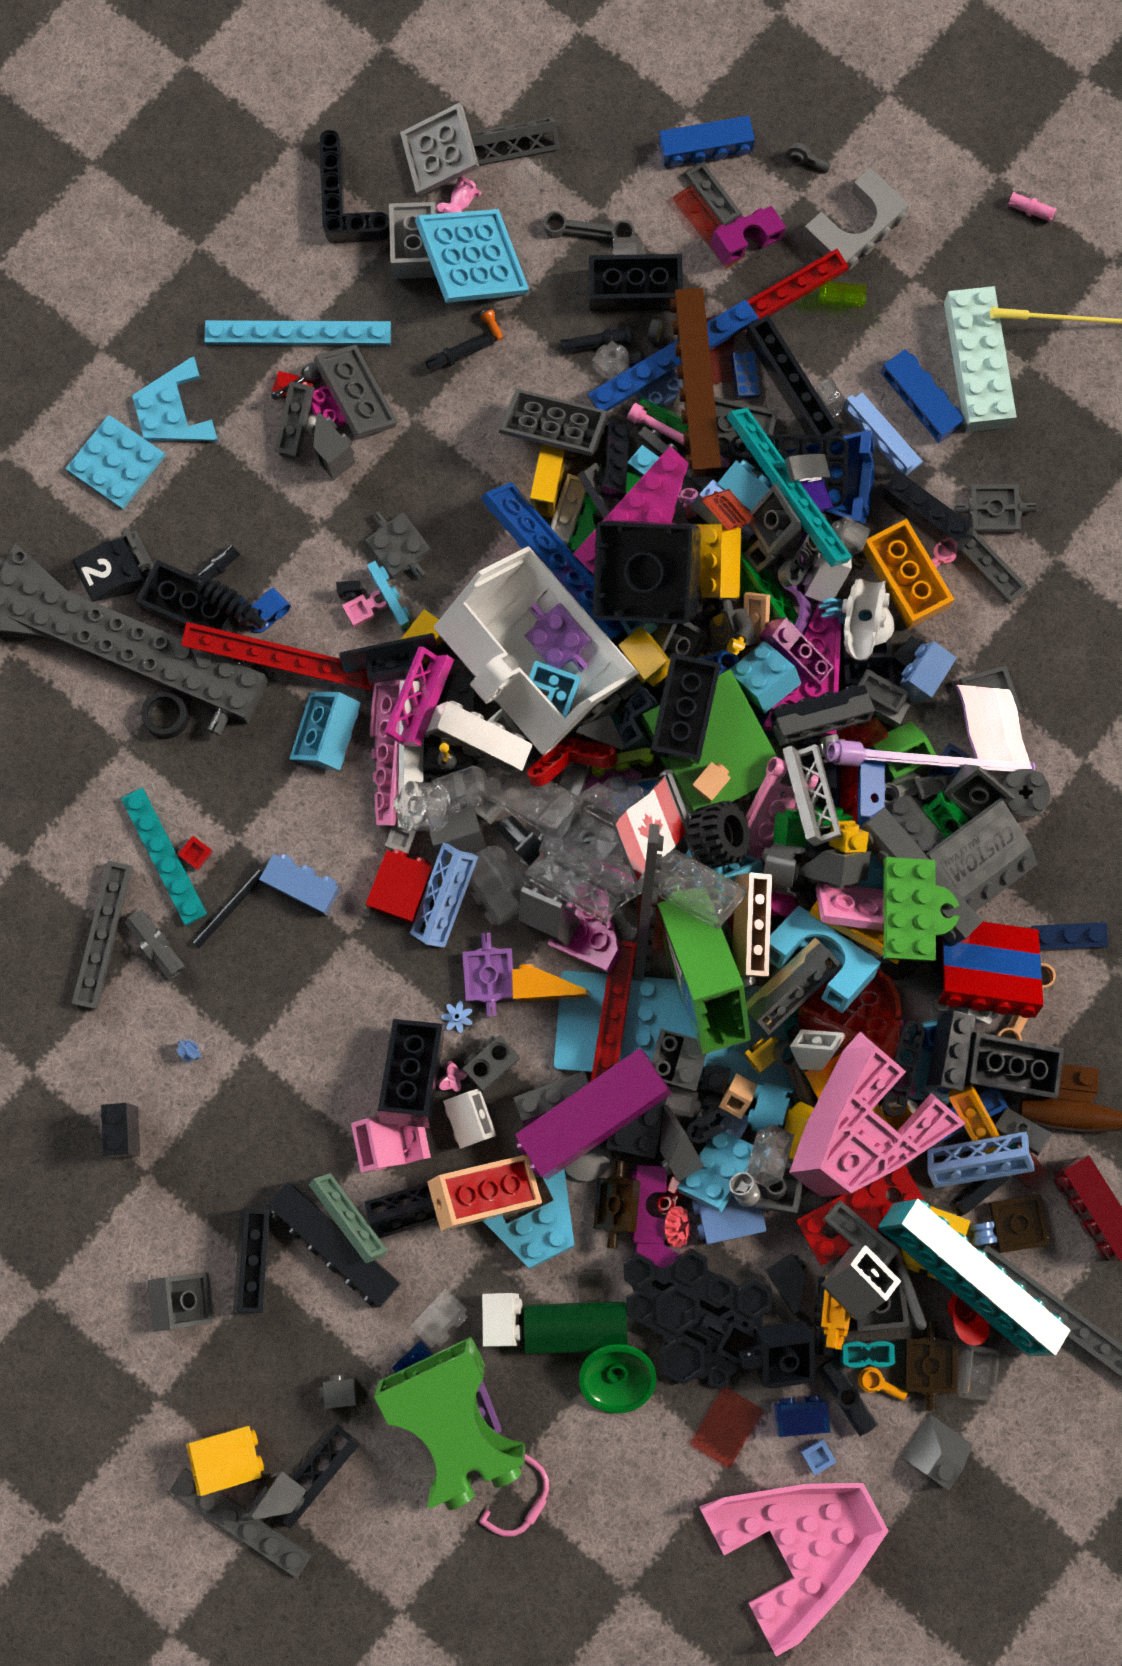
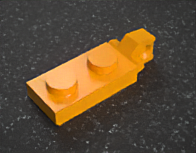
[821,1275,850,1350]

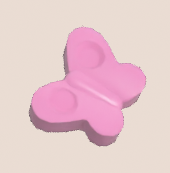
[437,1061,467,1091]

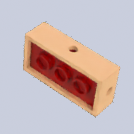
[427,1155,542,1231]

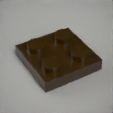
[989,1194,1050,1253]

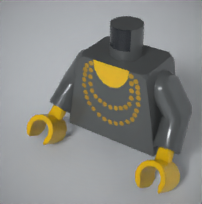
[698,598,759,658]

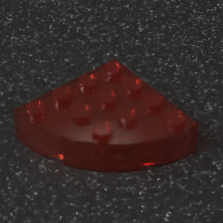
[798,968,901,1060]

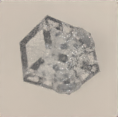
[592,341,629,382]

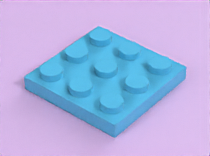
[66,415,166,510]

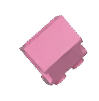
[351,1117,431,1173]

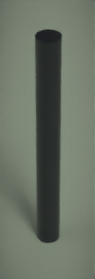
[192,869,263,948]

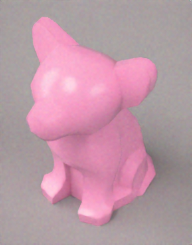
[436,176,482,213]

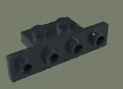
[339,633,438,684]

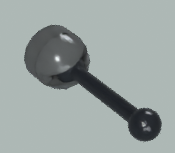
[271,362,322,400]

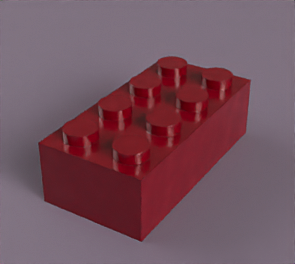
[1053,1155,1122,1261]

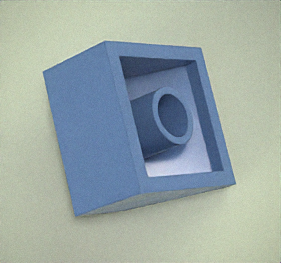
[900,641,957,702]

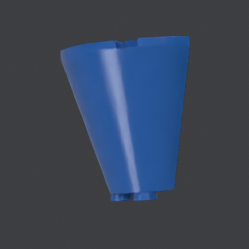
[783,430,875,524]

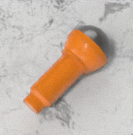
[479,307,503,341]

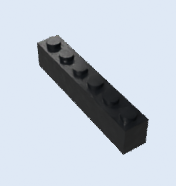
[746,315,840,444]
[267,1182,402,1308]

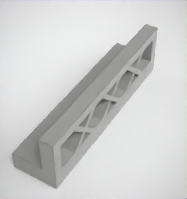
[783,744,842,846]

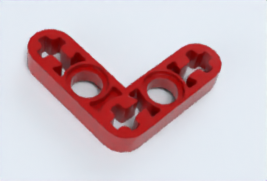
[527,737,618,787]

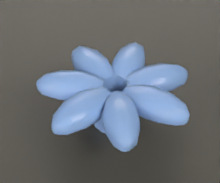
[441,1001,472,1033]

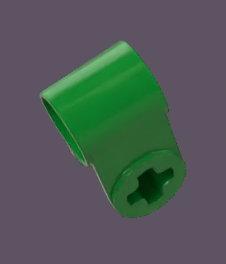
[922,791,969,838]

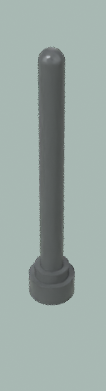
[880,1233,927,1330]

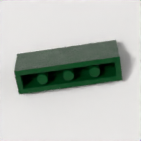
[524,1301,628,1354]

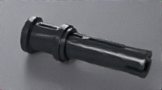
[560,325,632,355]

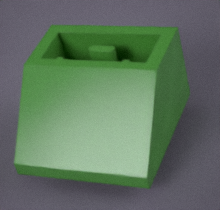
[868,721,936,783]

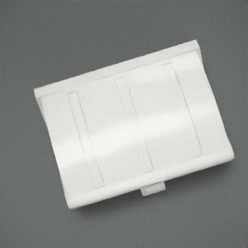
[433,546,639,755]

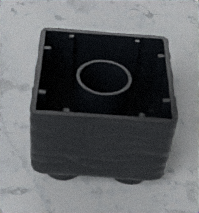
[592,520,701,624]

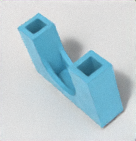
[769,906,881,1013]

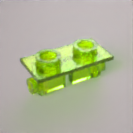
[818,281,867,308]

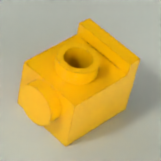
[829,820,869,853]
[743,1036,784,1074]

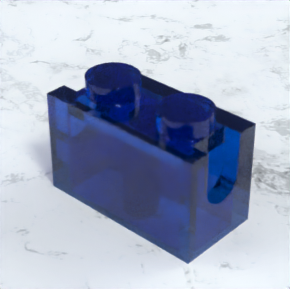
[774,1395,831,1437]

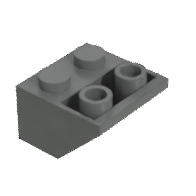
[313,412,355,480]
[798,849,871,889]
[519,887,581,946]
[652,1029,706,1093]
[821,1245,901,1321]

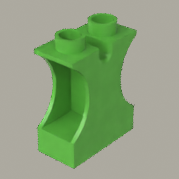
[374,1337,525,1510]

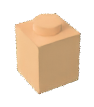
[691,762,731,803]
[719,1073,757,1119]

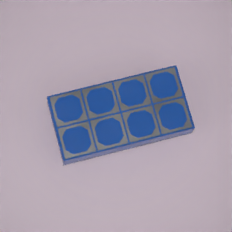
[730,351,761,399]

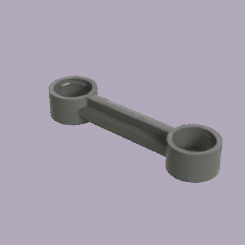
[543,211,635,247]
[773,1039,816,1107]

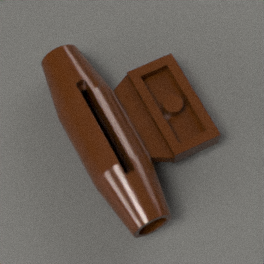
[1019,1064,1122,1132]

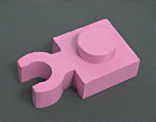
[342,590,388,628]

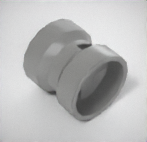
[729,1172,760,1207]

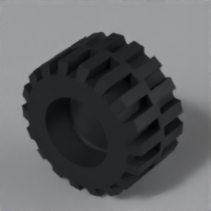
[688,801,751,868]

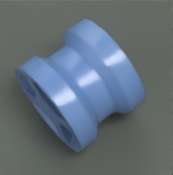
[969,1221,998,1246]

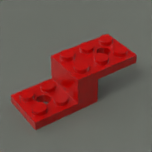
[795,1165,925,1266]

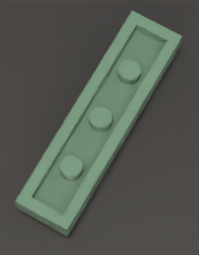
[309,1173,388,1263]

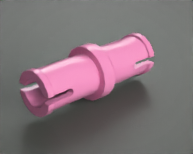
[1008,192,1057,223]

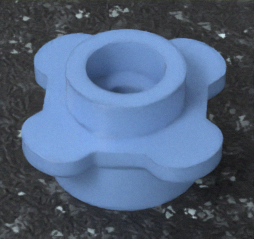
[176,1039,202,1063]

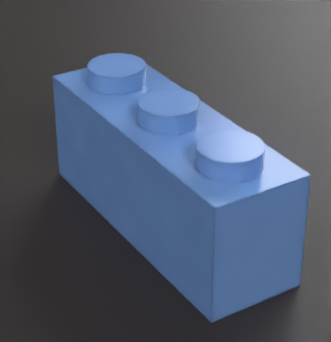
[259,854,340,916]

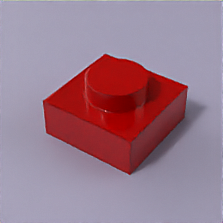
[178,836,213,870]

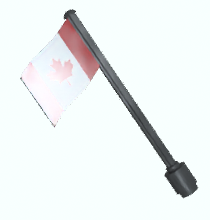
[613,769,756,988]

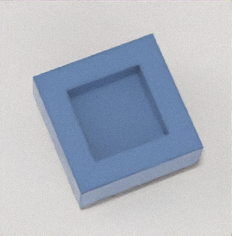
[800,1439,837,1476]

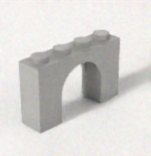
[803,168,910,270]

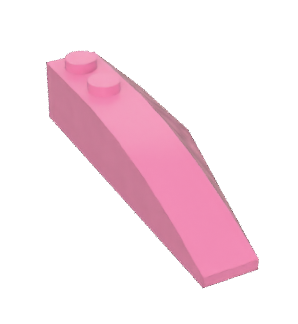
[370,679,404,826]

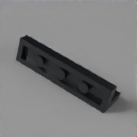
[365,1183,438,1239]
[280,1424,360,1529]

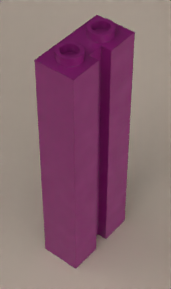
[515,1048,672,1180]

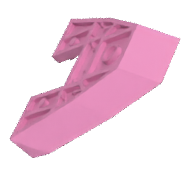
[789,1032,965,1197]
[699,1483,888,1656]

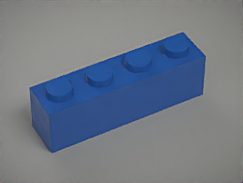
[659,116,755,167]
[880,349,964,443]

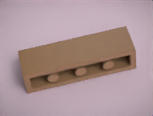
[732,873,772,978]

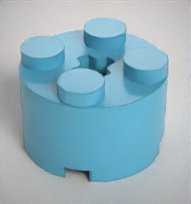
[747,1082,794,1139]

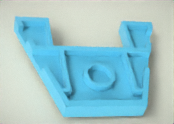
[132,357,218,443]
[483,1169,575,1270]

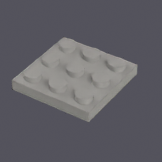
[400,103,480,196]

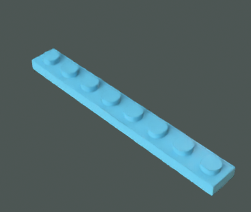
[205,320,391,346]

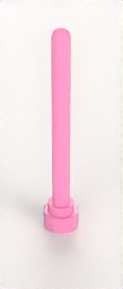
[627,403,730,468]

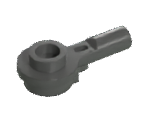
[786,143,831,173]

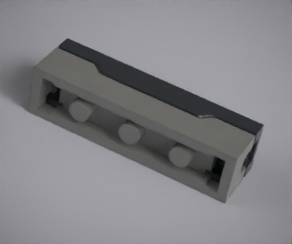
[769,685,875,746]

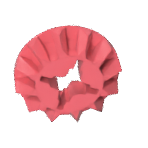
[664,1206,692,1247]

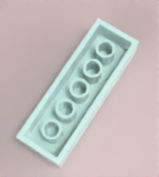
[944,286,1017,433]

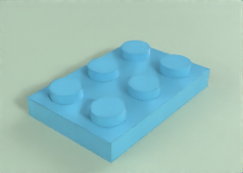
[677,1132,761,1213]

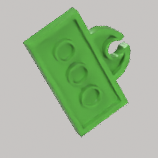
[883,857,959,962]

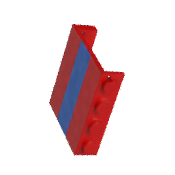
[938,921,1044,1018]

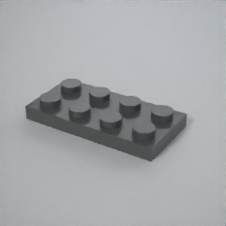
[314,345,398,439]

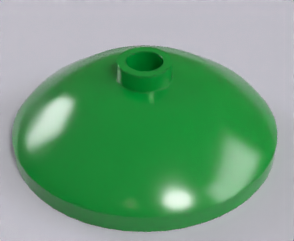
[579,1344,656,1413]

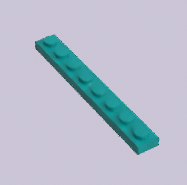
[726,408,852,567]

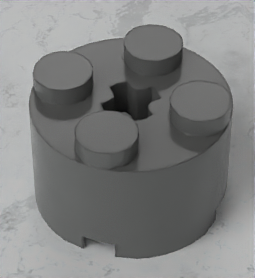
[1001,768,1050,822]
[761,842,808,897]

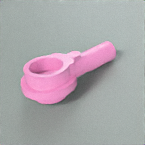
[932,542,957,568]

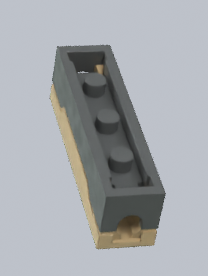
[746,938,842,1035]

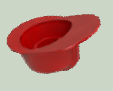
[947,1293,990,1346]

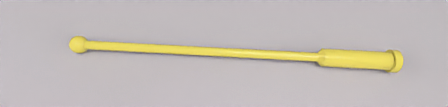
[990,307,1122,324]

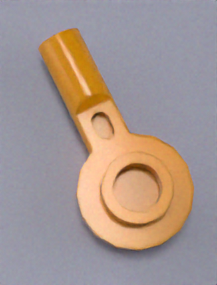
[857,1366,907,1401]

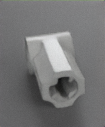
[885,772,920,804]

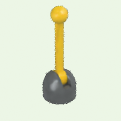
[437,743,457,770]

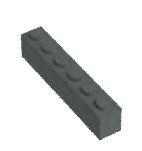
[859,807,983,946]

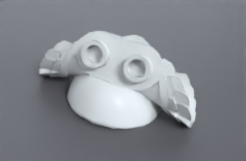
[842,579,895,661]

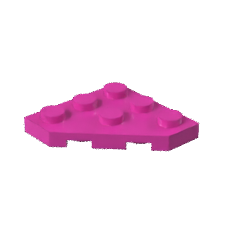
[547,884,622,973]

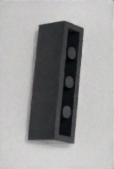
[884,471,973,555]
[233,1208,270,1313]

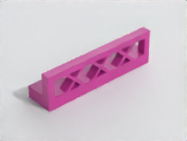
[384,646,454,747]

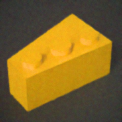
[696,524,741,598]

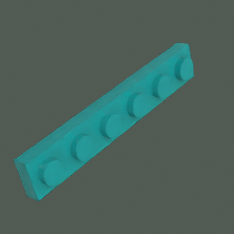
[121,787,208,926]

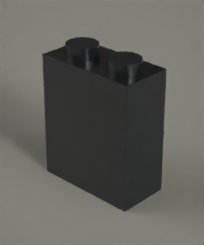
[101,1103,140,1159]

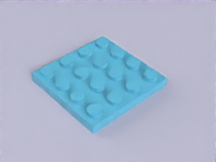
[415,209,529,303]

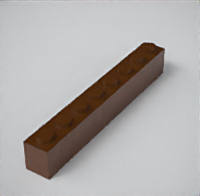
[670,288,721,478]

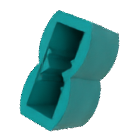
[839,1340,895,1368]

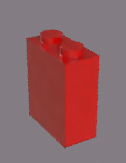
[365,849,433,924]

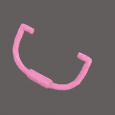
[479,1454,549,1537]

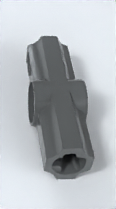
[125,910,186,980]

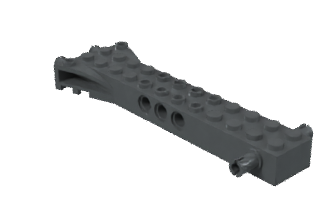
[0,544,268,736]

